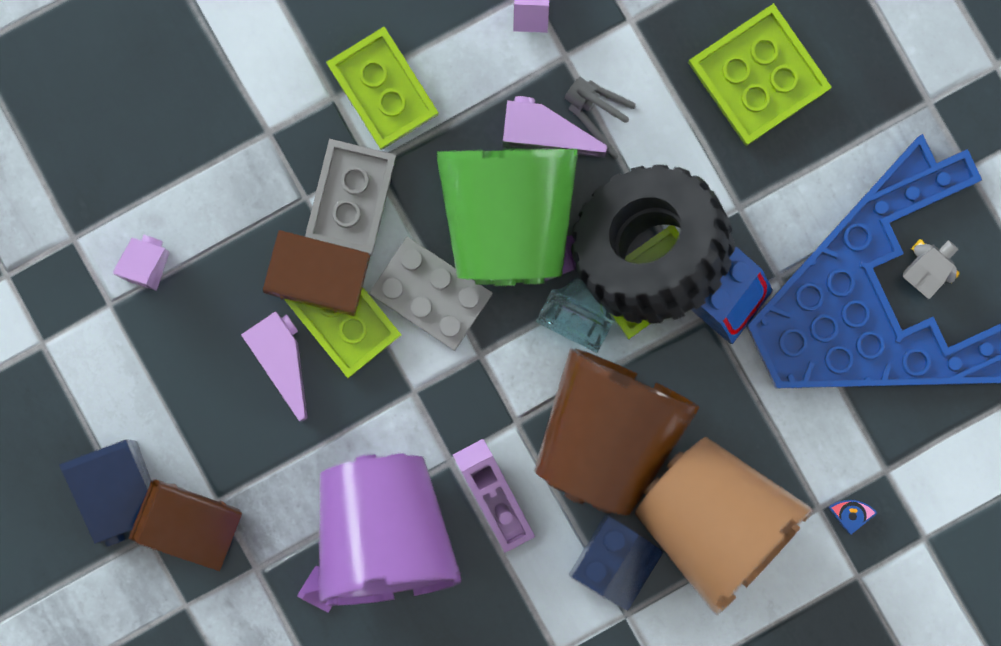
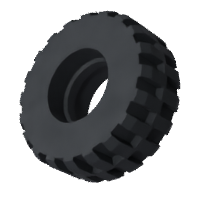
[571,165,734,324]

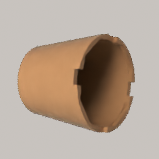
[635,437,813,615]

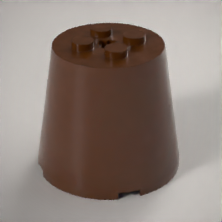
[534,348,699,516]

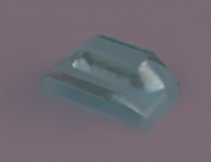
[536,278,614,353]

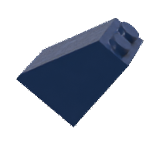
[59,439,151,547]
[569,515,663,611]

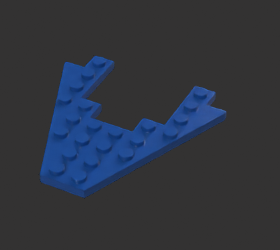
[746,134,1001,389]

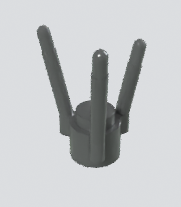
[564,77,636,159]

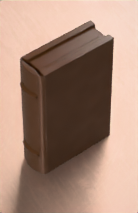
[263,230,371,316]
[129,479,242,572]

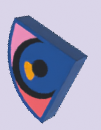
[827,500,877,535]

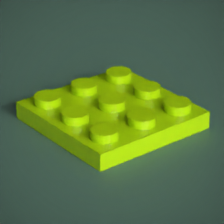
[688,3,832,146]

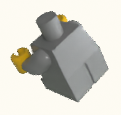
[903,239,960,299]

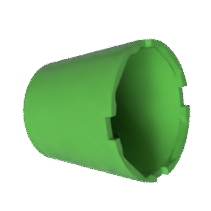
[437,149,577,286]

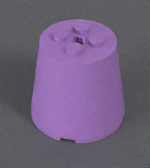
[319,453,461,606]

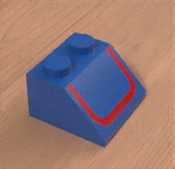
[691,247,773,344]

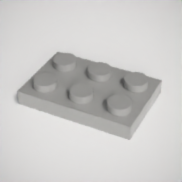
[305,139,397,256]
[369,237,493,351]

